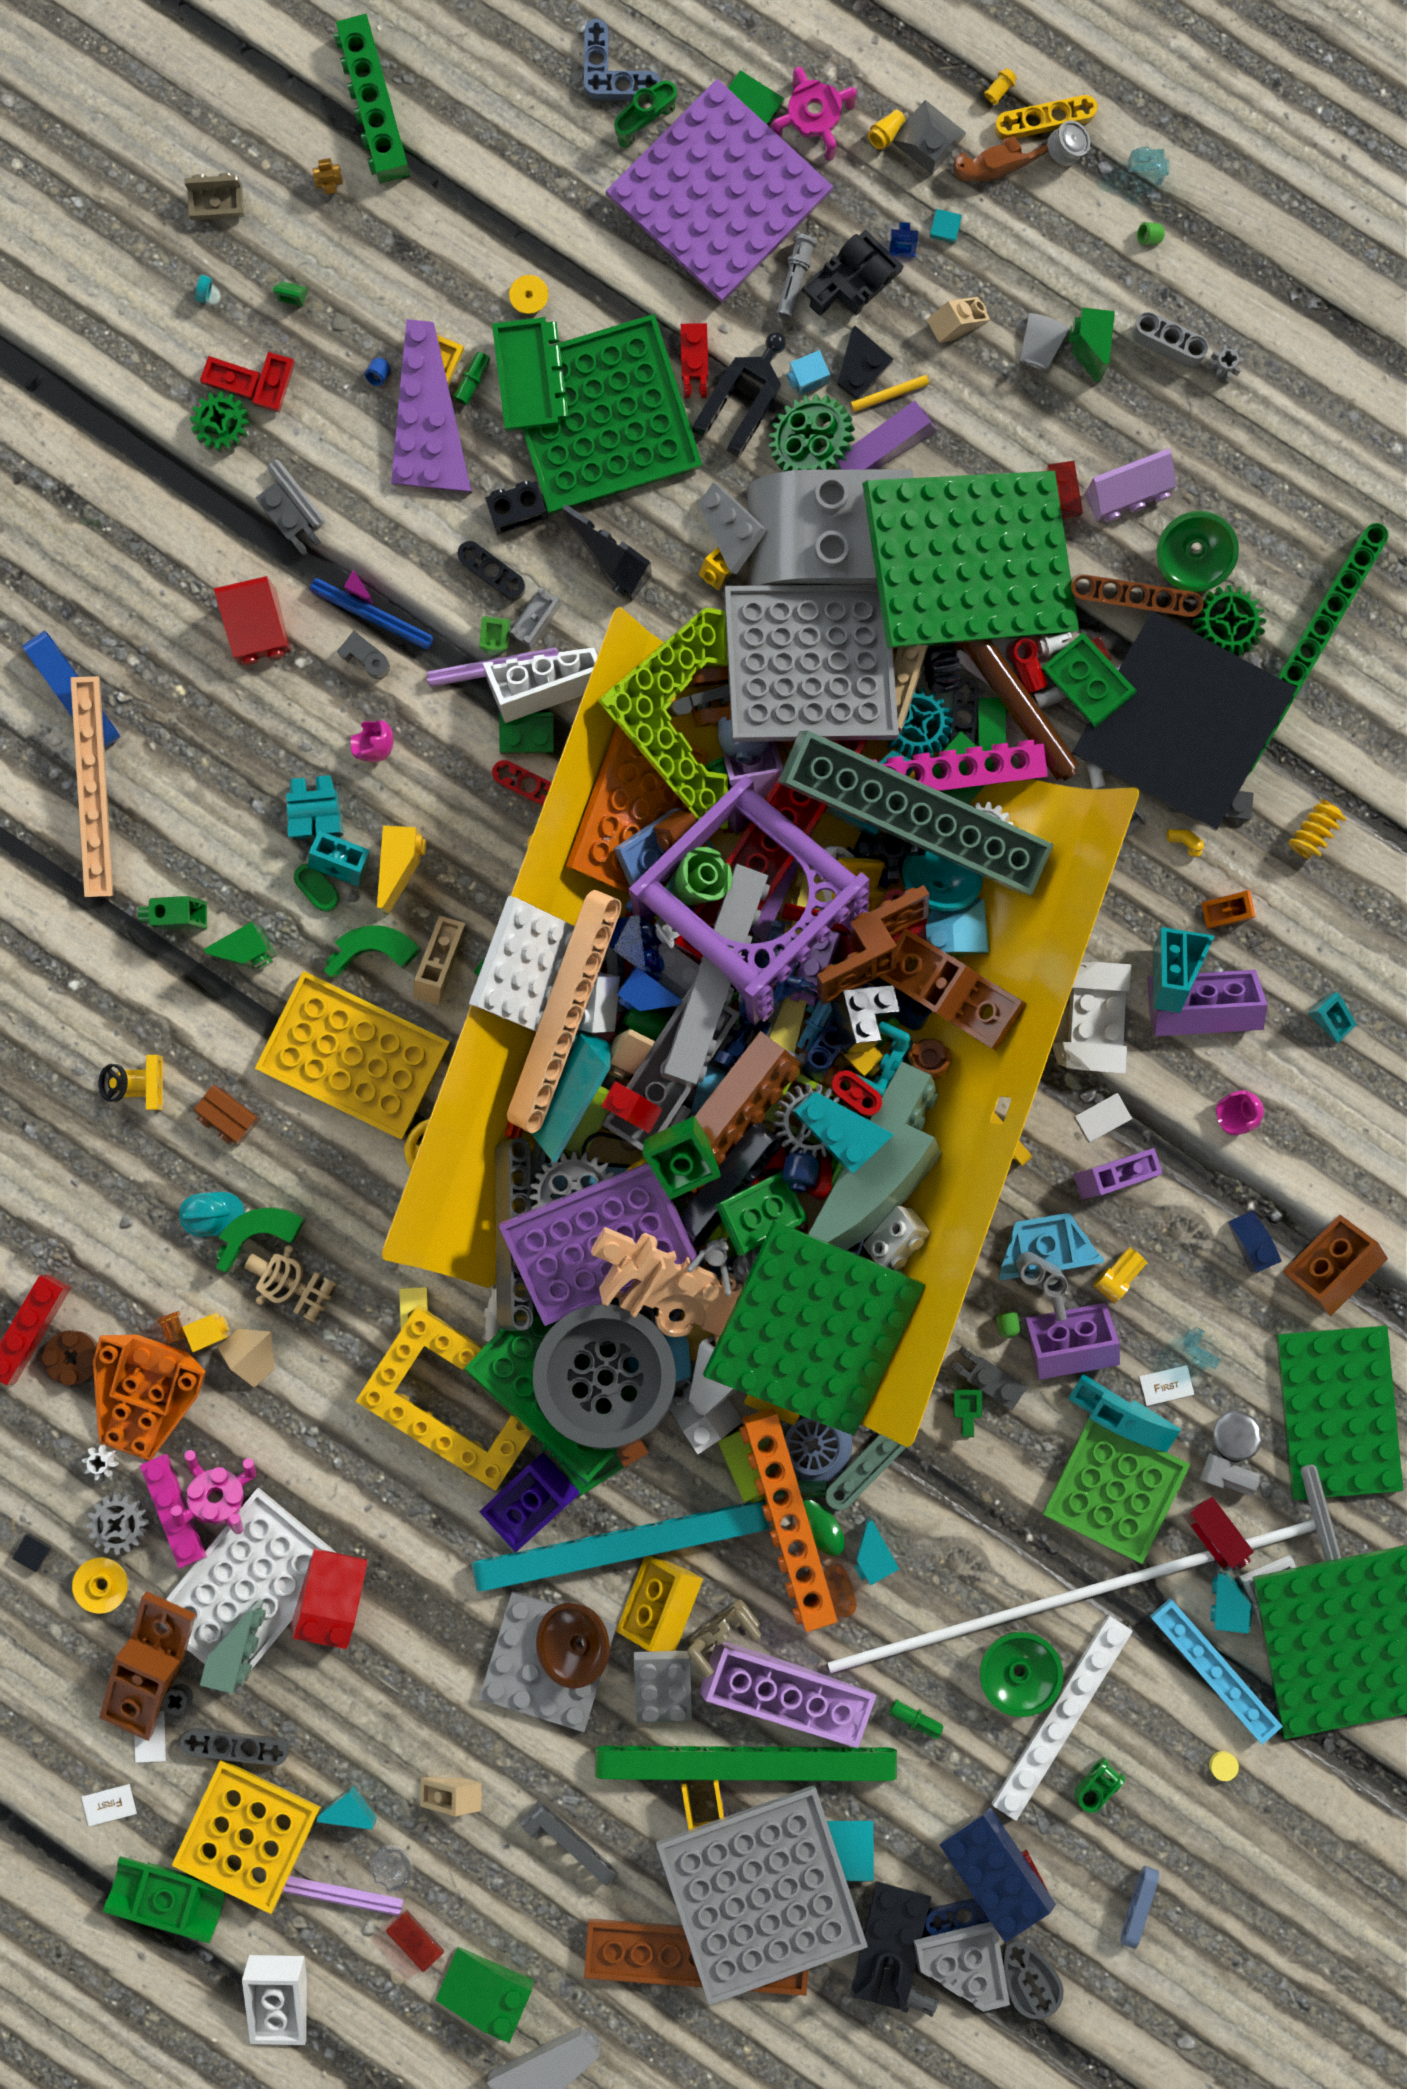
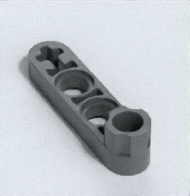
[519,1800,618,1886]

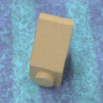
[608,1029,655,1079]
[420,1777,482,1817]

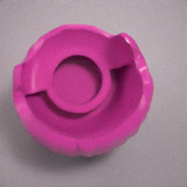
[350,720,394,762]
[1216,1090,1264,1136]

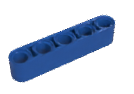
[22,630,121,749]

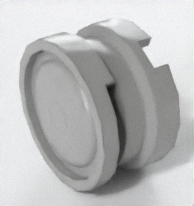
[1047,121,1091,166]

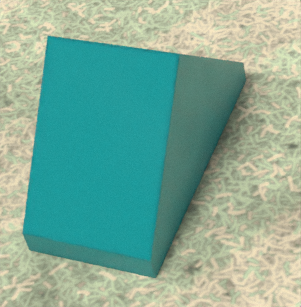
[1308,992,1357,1043]
[317,1786,377,1830]

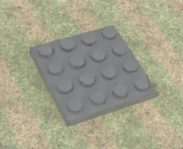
[479,1591,617,1732]

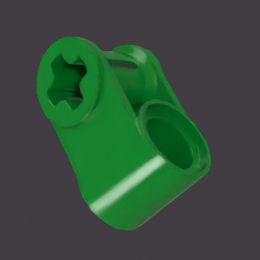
[1074,1757,1126,1813]

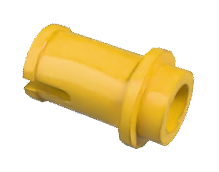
[984,68,1017,105]

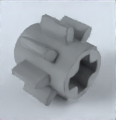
[1208,345,1244,382]

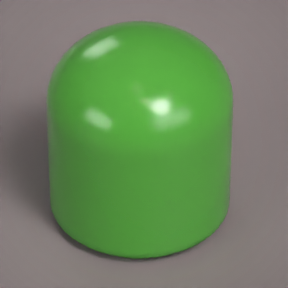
[1137,222,1165,245]
[996,1312,1020,1338]

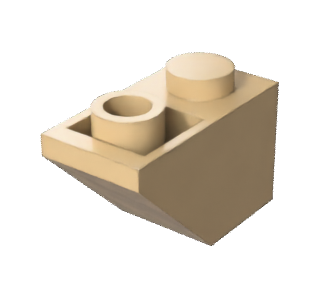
[926,297,990,343]

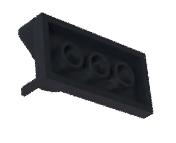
[849,1881,931,2013]

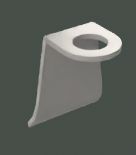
[1019,313,1070,373]

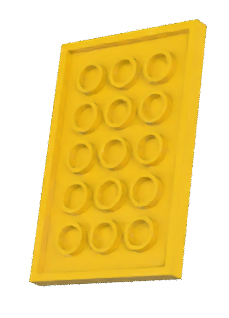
[255,971,451,1140]

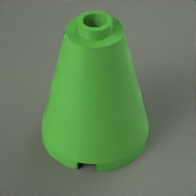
[665,847,733,906]

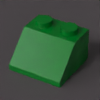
[1068,308,1115,382]
[204,922,277,970]
[643,1116,721,1200]

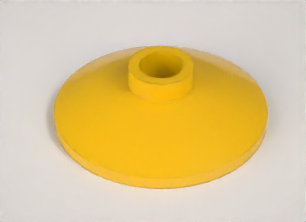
[72,1557,128,1614]

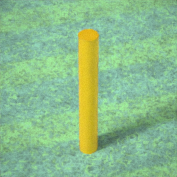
[850,375,929,412]

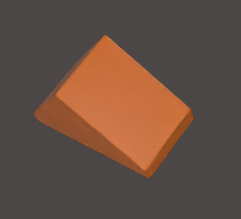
[1201,890,1256,929]

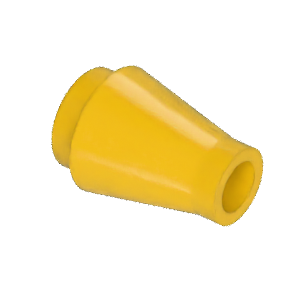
[868,109,906,149]

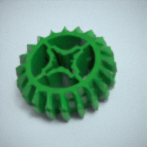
[1192,585,1267,657]

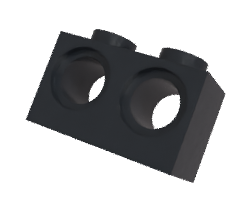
[485,481,548,535]

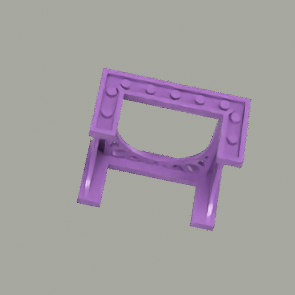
[629,775,870,1026]

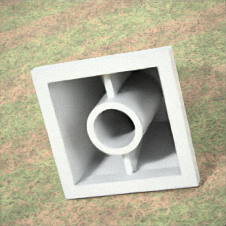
[689,1334,736,1415]

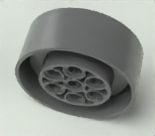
[533,1304,676,1450]

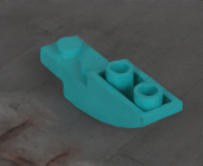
[1068,1374,1181,1452]

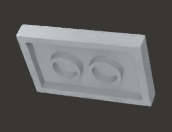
[634,1651,692,1723]

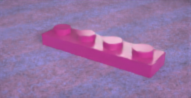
[140,1454,207,1568]

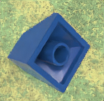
[616,965,682,1011]

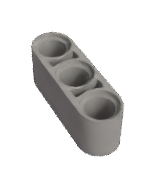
[1132,312,1209,368]

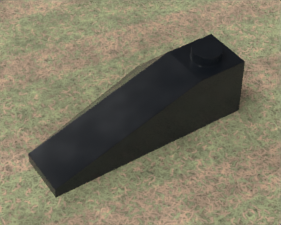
[562,504,652,601]

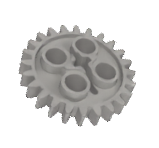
[530,1150,615,1210]

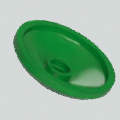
[1156,511,1239,592]
[979,1632,1063,1717]

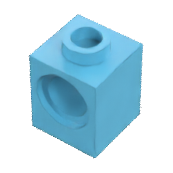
[787,350,830,395]

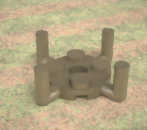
[687,1600,762,1678]

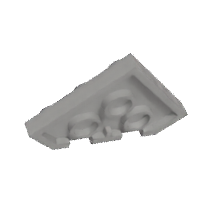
[913,1922,1010,2012]

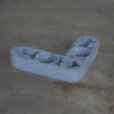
[584,19,661,100]

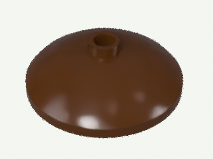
[536,1602,610,1689]

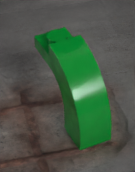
[324,925,422,980]
[215,1207,306,1273]

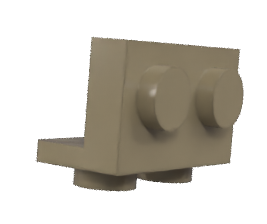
[184,173,244,220]

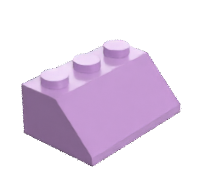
[1085,448,1176,523]

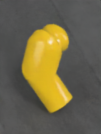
[1166,829,1204,857]

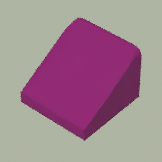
[344,570,373,605]

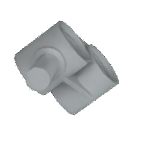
[1016,1252,1068,1321]

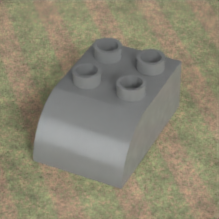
[747,469,913,586]

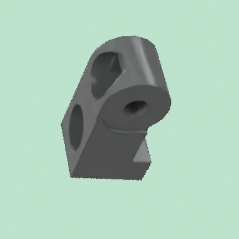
[337,631,390,679]

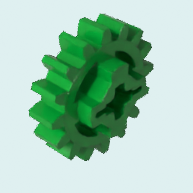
[190,391,250,452]

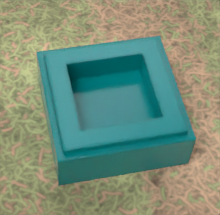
[929,209,962,244]

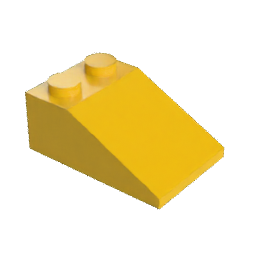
[377,825,426,914]

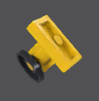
[98,1055,163,1110]

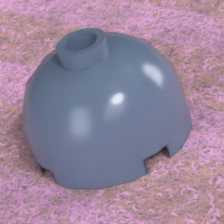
[718,716,770,763]

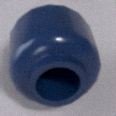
[782,1149,820,1193]

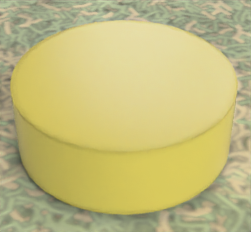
[1209,1751,1239,1781]

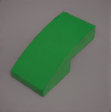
[977,698,1006,751]

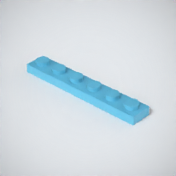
[1150,1598,1283,1745]

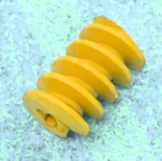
[1288,799,1347,859]

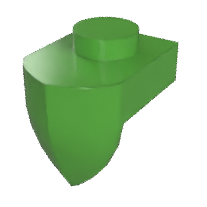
[479,616,511,656]

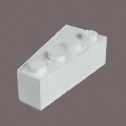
[483,648,598,723]

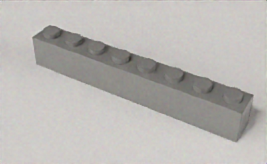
[661,864,770,1088]

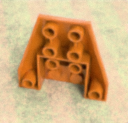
[93,1334,206,1461]

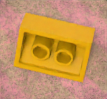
[616,1555,703,1652]

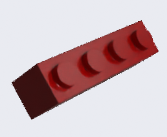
[0,1274,72,1385]

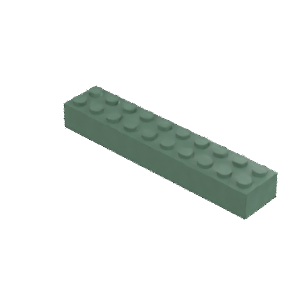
[778,730,1054,895]

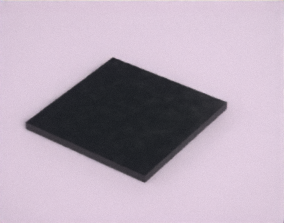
[1072,611,1297,831]

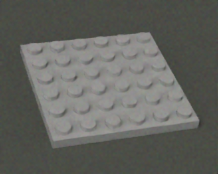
[724,585,899,742]
[656,1785,868,2005]

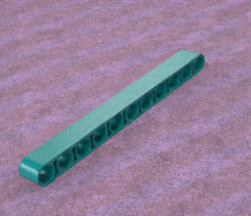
[471,1500,771,1591]

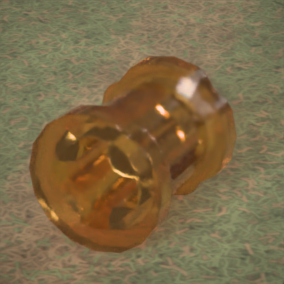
[156,1311,186,1345]

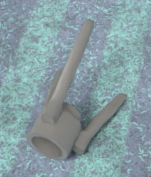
[687,1237,731,1296]

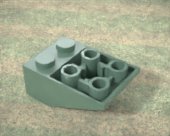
[200,1600,266,1694]

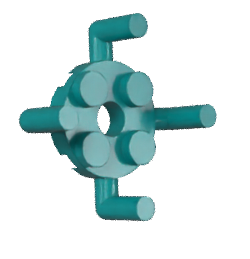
[856,1021,914,1097]

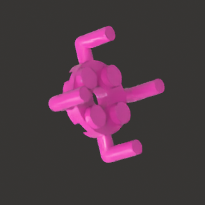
[772,67,857,161]
[171,1450,256,1534]

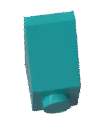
[854,1517,899,1585]

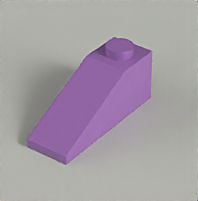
[1073,1148,1163,1200]

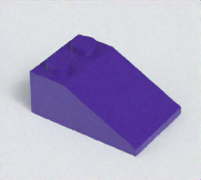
[479,1452,580,1553]

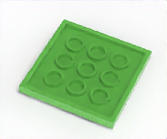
[1042,1414,1191,1564]

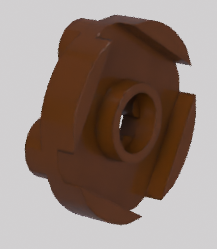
[42,1330,97,1386]

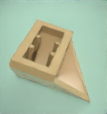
[217,1328,275,1388]

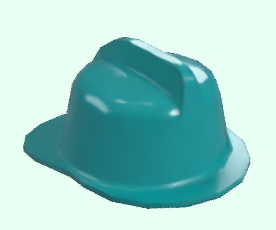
[179,1192,245,1237]

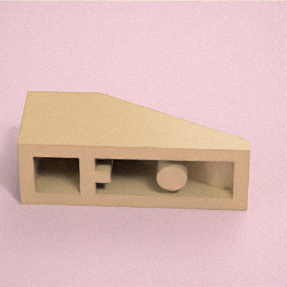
[413,916,465,1005]

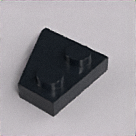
[837,326,893,400]

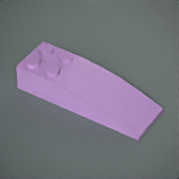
[699,1641,877,1748]

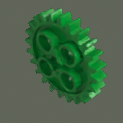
[769,394,855,472]

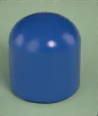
[364,358,391,386]

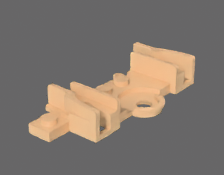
[591,1227,743,1344]

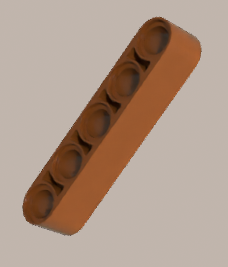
[1070,574,1203,617]

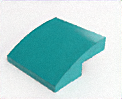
[827,1821,874,1882]

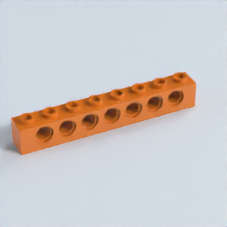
[739,1408,838,1632]

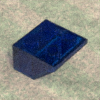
[610,915,665,981]

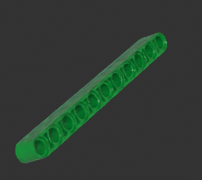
[1248,523,1389,775]
[595,1746,897,1781]

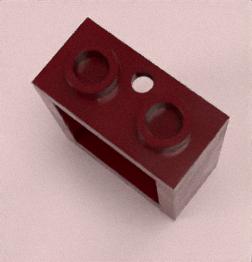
[1183,1496,1254,1572]

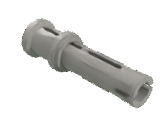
[776,234,817,319]

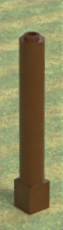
[953,640,1079,781]

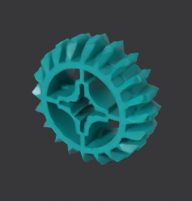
[883,688,952,759]

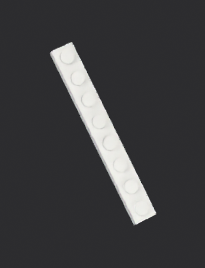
[992,1615,1133,1821]

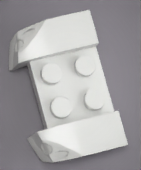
[1052,962,1131,1073]

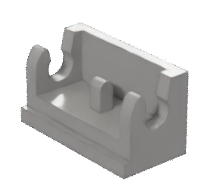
[509,587,561,649]

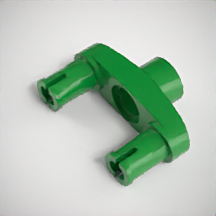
[614,81,677,148]

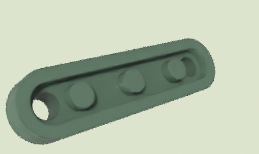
[825,1434,906,1510]

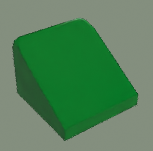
[273,282,307,307]

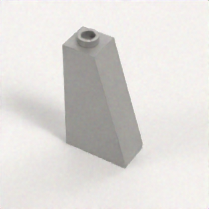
[487,2026,601,2089]

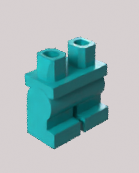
[286,775,344,839]

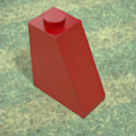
[600,1081,663,1133]

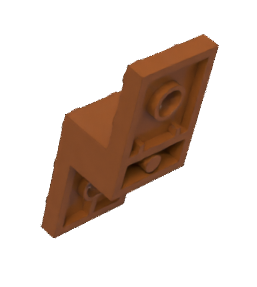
[817,885,930,1005]
[880,928,1026,1051]
[99,1591,196,1741]

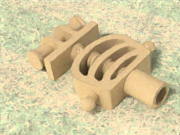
[244,1245,337,1323]

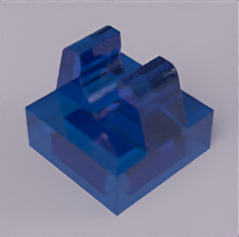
[889,222,918,257]

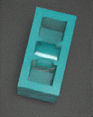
[308,831,370,887]

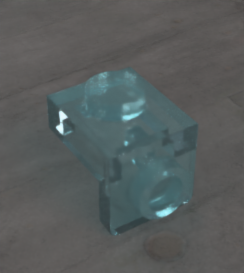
[1127,147,1169,185]
[1181,1327,1221,1370]

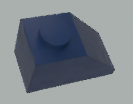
[1227,1211,1282,1273]

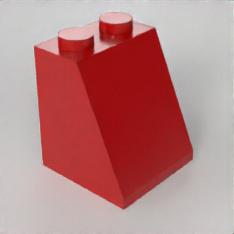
[214,576,291,665]

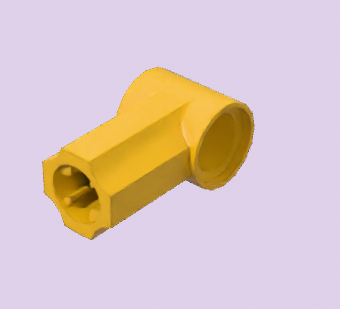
[1093,1247,1148,1304]

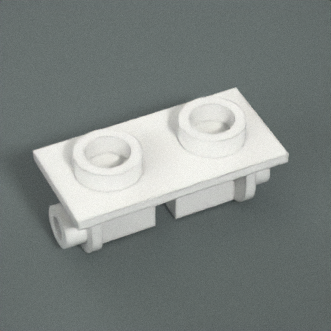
[655,917,680,948]

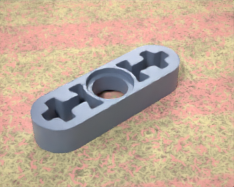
[1120,1866,1159,1949]

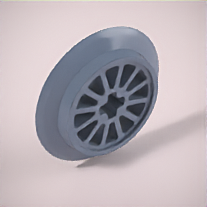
[780,1415,852,1485]

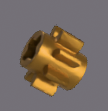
[312,158,343,195]

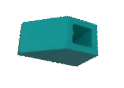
[1210,1570,1253,1634]

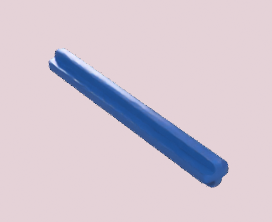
[310,578,433,649]

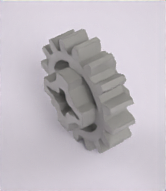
[86,1493,149,1555]

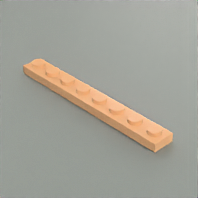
[70,676,114,897]

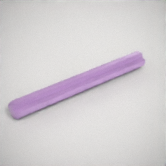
[427,647,558,687]
[282,1876,403,1916]

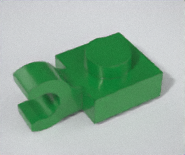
[953,1390,982,1437]

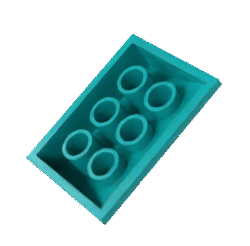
[531,1030,610,1162]

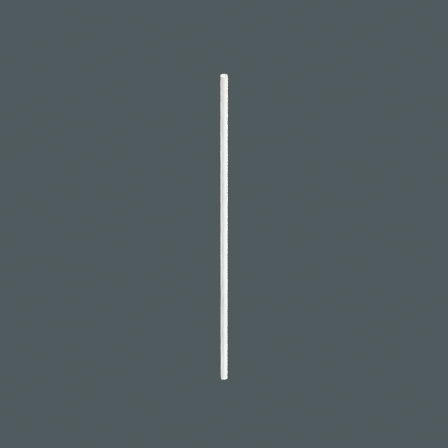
[828,1519,1316,1673]

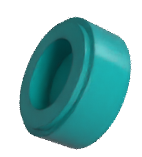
[195,274,213,304]

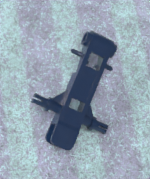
[715,934,817,1070]

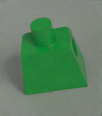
[138,896,207,929]

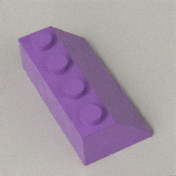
[1147,970,1267,1036]

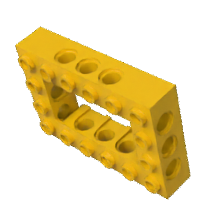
[355,1305,532,1491]

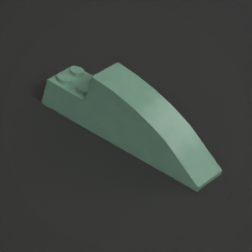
[808,1062,942,1250]

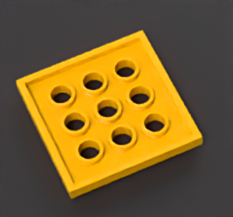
[171,1760,321,1914]

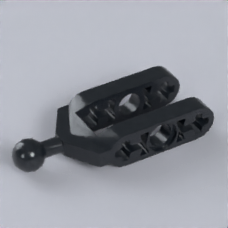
[692,332,786,458]

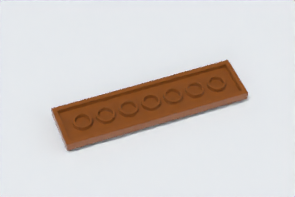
[584,1918,808,1996]

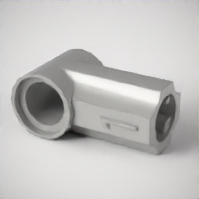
[1200,1453,1260,1496]

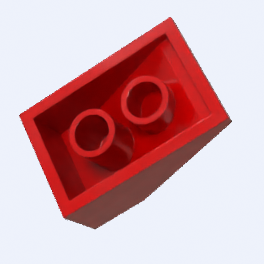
[290,1548,368,1649]

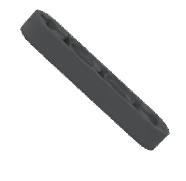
[180,1728,290,1766]

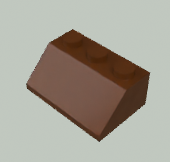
[1283,1215,1388,1317]

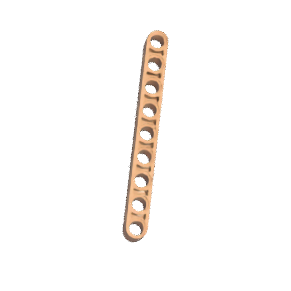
[507,890,621,1133]

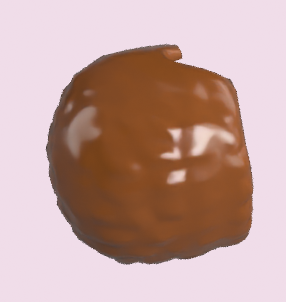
[908,1038,951,1080]

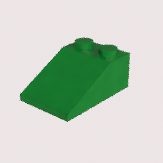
[435,1947,534,2043]

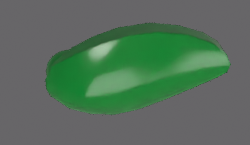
[803,1500,844,1556]

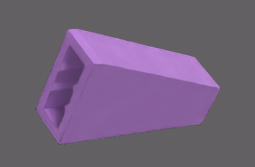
[835,401,938,470]

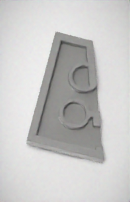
[698,482,767,574]

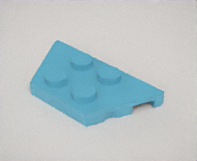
[998,1213,1104,1281]

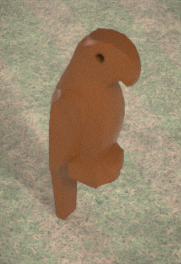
[953,136,1049,181]

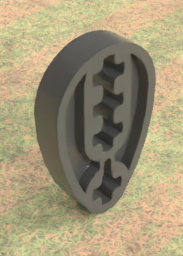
[1002,1938,1064,2019]

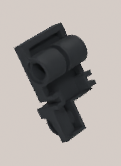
[801,230,904,316]

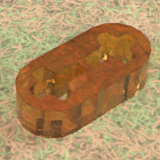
[824,1564,857,1617]

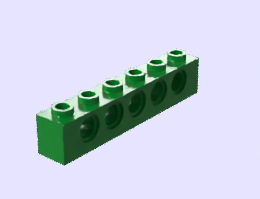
[333,13,411,184]

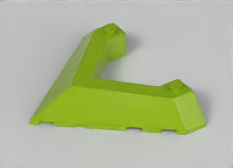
[598,607,728,829]

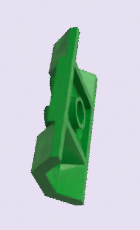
[103,1856,226,1944]

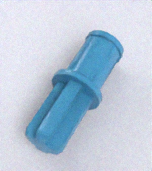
[797,1000,832,1052]

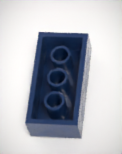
[939,1807,1056,1943]

